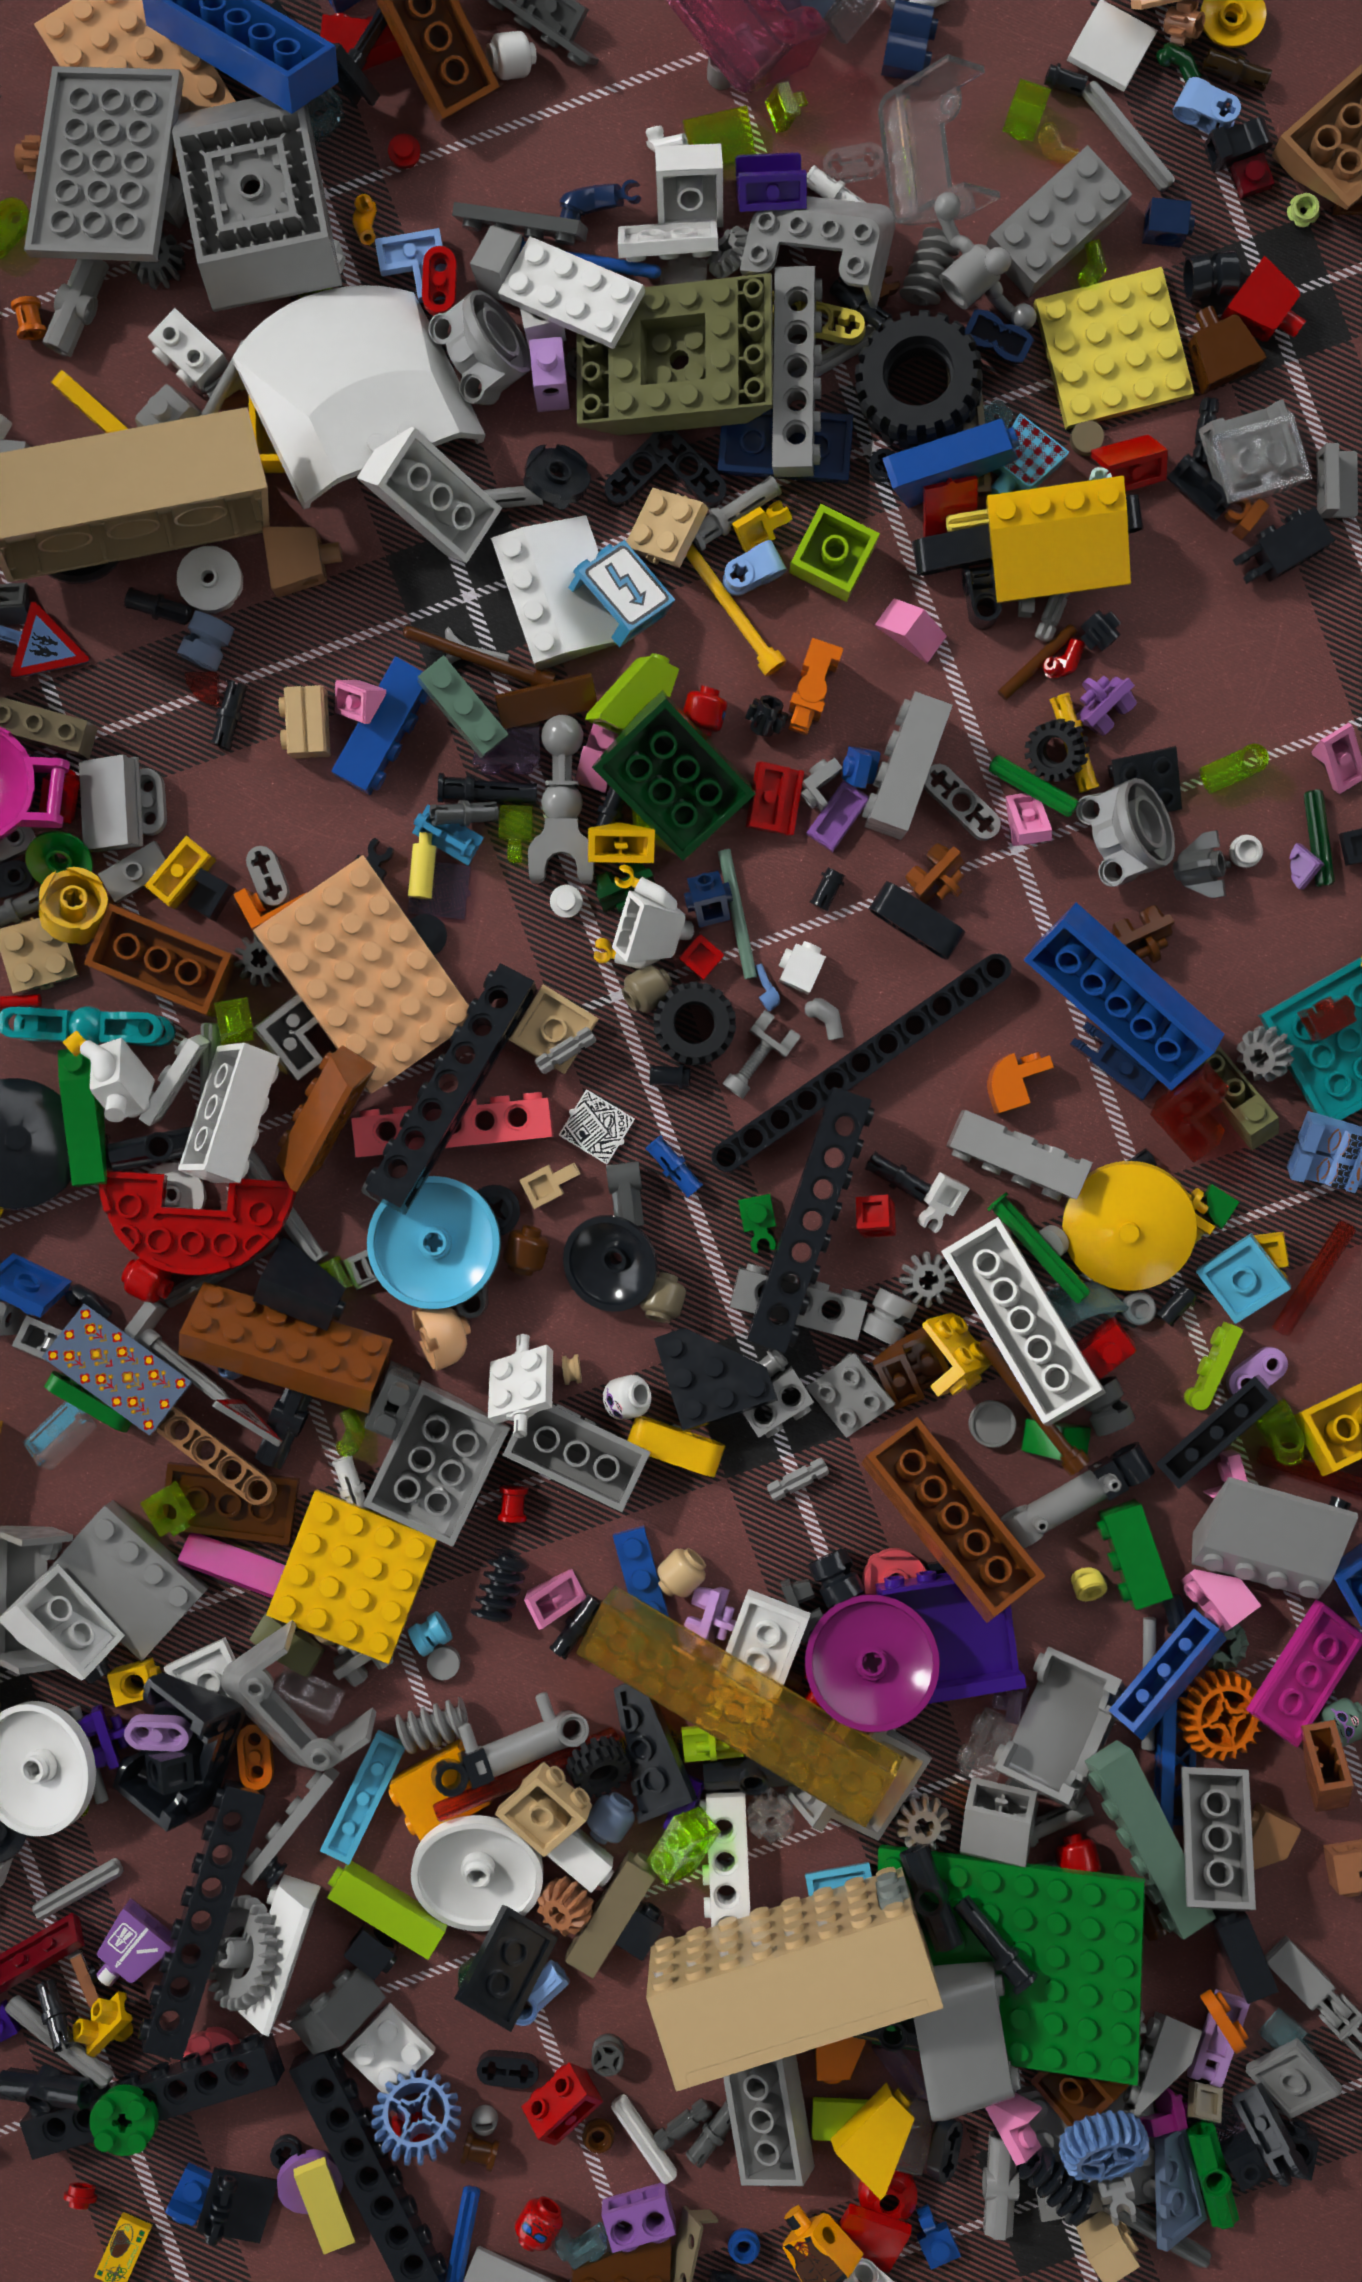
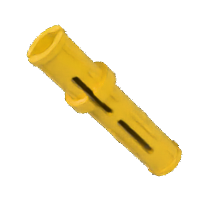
[1049,692,1100,793]

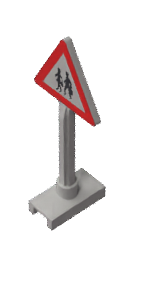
[123,1301,282,1447]

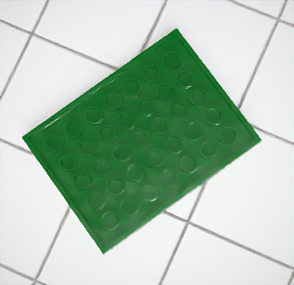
[872,1844,1145,2086]

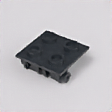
[1108,746,1182,812]
[196,2167,277,2245]

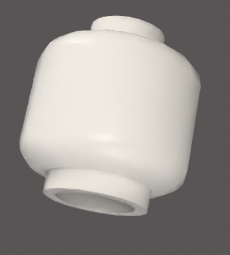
[486,31,537,80]

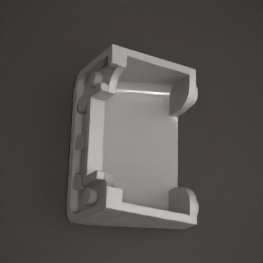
[993,1646,1126,1811]
[914,1961,1021,2122]

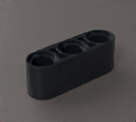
[868,881,966,960]

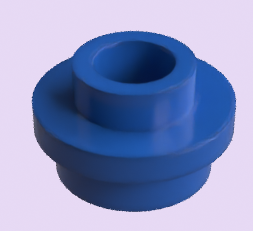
[728,2228,760,2264]

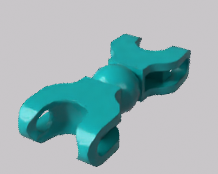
[0,1006,176,1047]

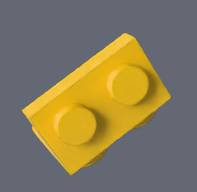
[922,1312,991,1397]

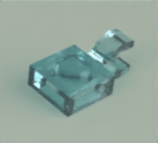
[1258,2007,1320,2060]

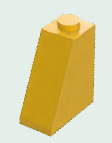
[830,2082,915,2200]

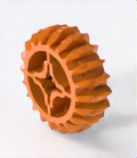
[1176,1669,1263,1761]

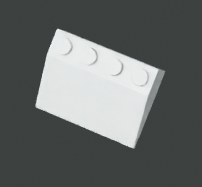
[491,515,619,670]

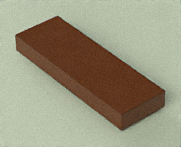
[495,673,597,729]

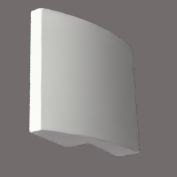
[1067,0,1158,92]

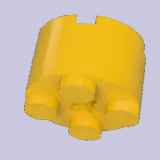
[39,867,108,945]

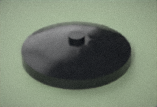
[0,1078,71,1210]

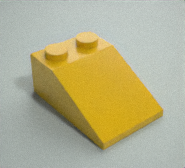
[1291,1383,1362,1476]

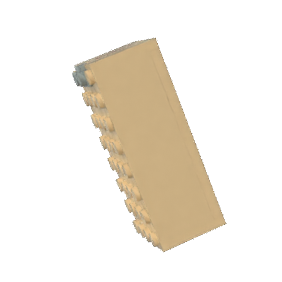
[646,1867,944,2092]

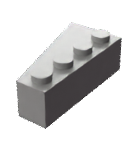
[946,1110,1093,1201]

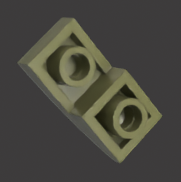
[249,1613,325,1677]

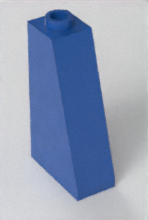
[882,418,1020,509]

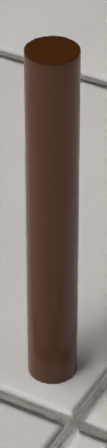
[997,624,1078,700]

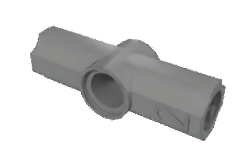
[42,259,109,357]
[982,2129,1020,2240]

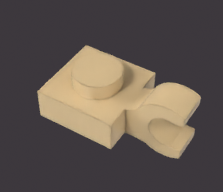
[519,1163,581,1209]

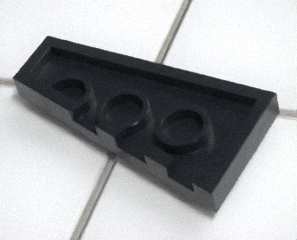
[613,1674,698,1824]

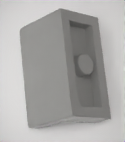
[1316,443,1358,518]

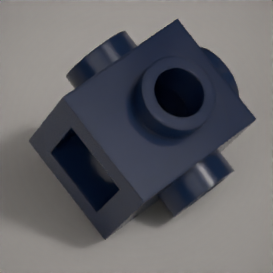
[684,871,733,928]

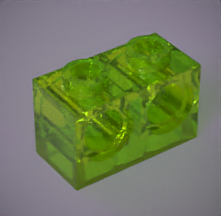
[646,1806,721,1886]

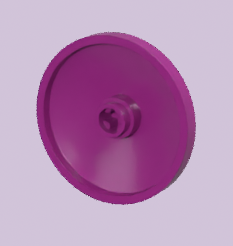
[805,1595,940,1732]

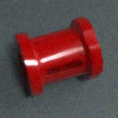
[497,1485,529,1523]

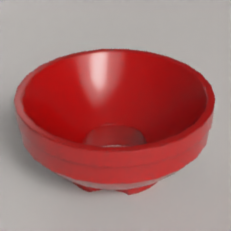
[858,2164,918,2222]

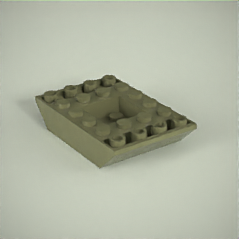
[576,273,773,436]

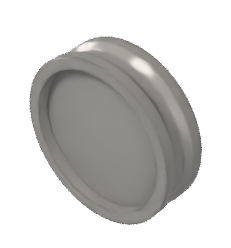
[968,1400,1016,1447]

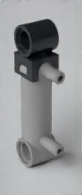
[1000,1442,1155,1548]
[431,1692,589,1797]

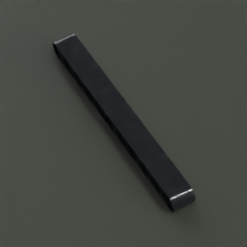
[711,953,1011,1172]

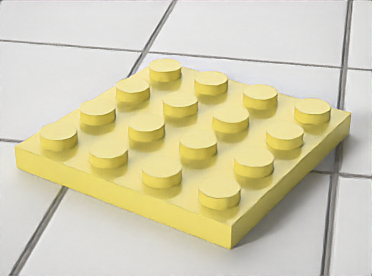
[1033,267,1194,430]

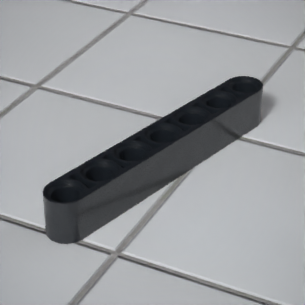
[912,494,1144,576]

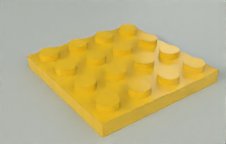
[266,1490,438,1664]

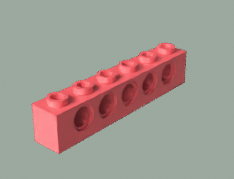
[351,1092,554,1158]

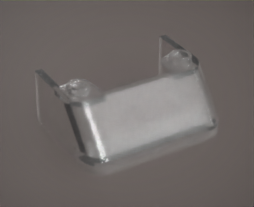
[878,54,1001,226]

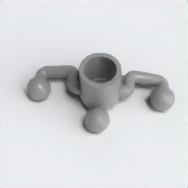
[934,192,1036,330]

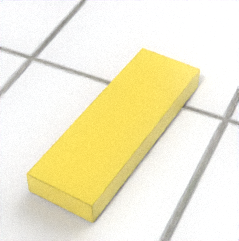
[293,2157,355,2255]

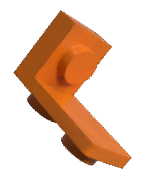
[233,888,308,930]

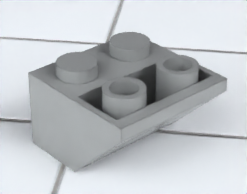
[960,1777,1039,1868]

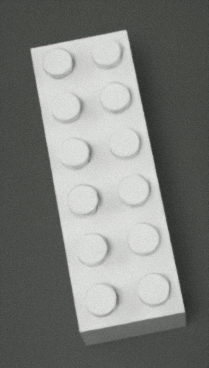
[941,1217,1106,1426]

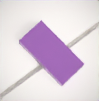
[806,780,869,853]

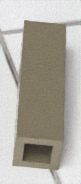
[565,1850,656,1979]

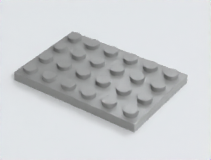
[24,66,184,262]

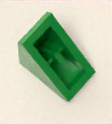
[1021,1418,1091,1460]

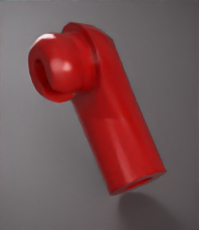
[1043,639,1086,679]

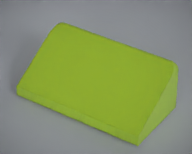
[811,2097,868,2141]

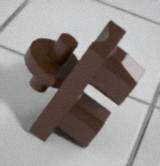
[1112,905,1175,963]

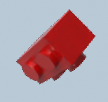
[521,2062,604,2146]

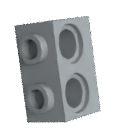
[743,1366,814,1438]

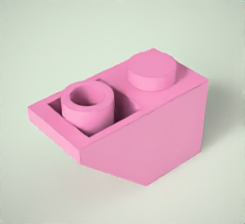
[1180,1569,1261,1634]

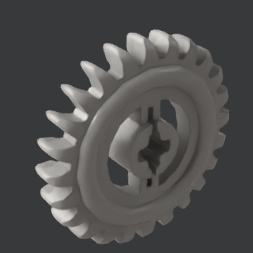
[208,1895,277,2011]

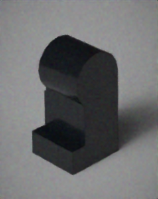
[1204,117,1273,173]

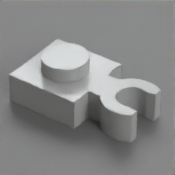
[1096,2172,1137,2226]

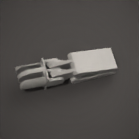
[1265,1935,1362,2060]

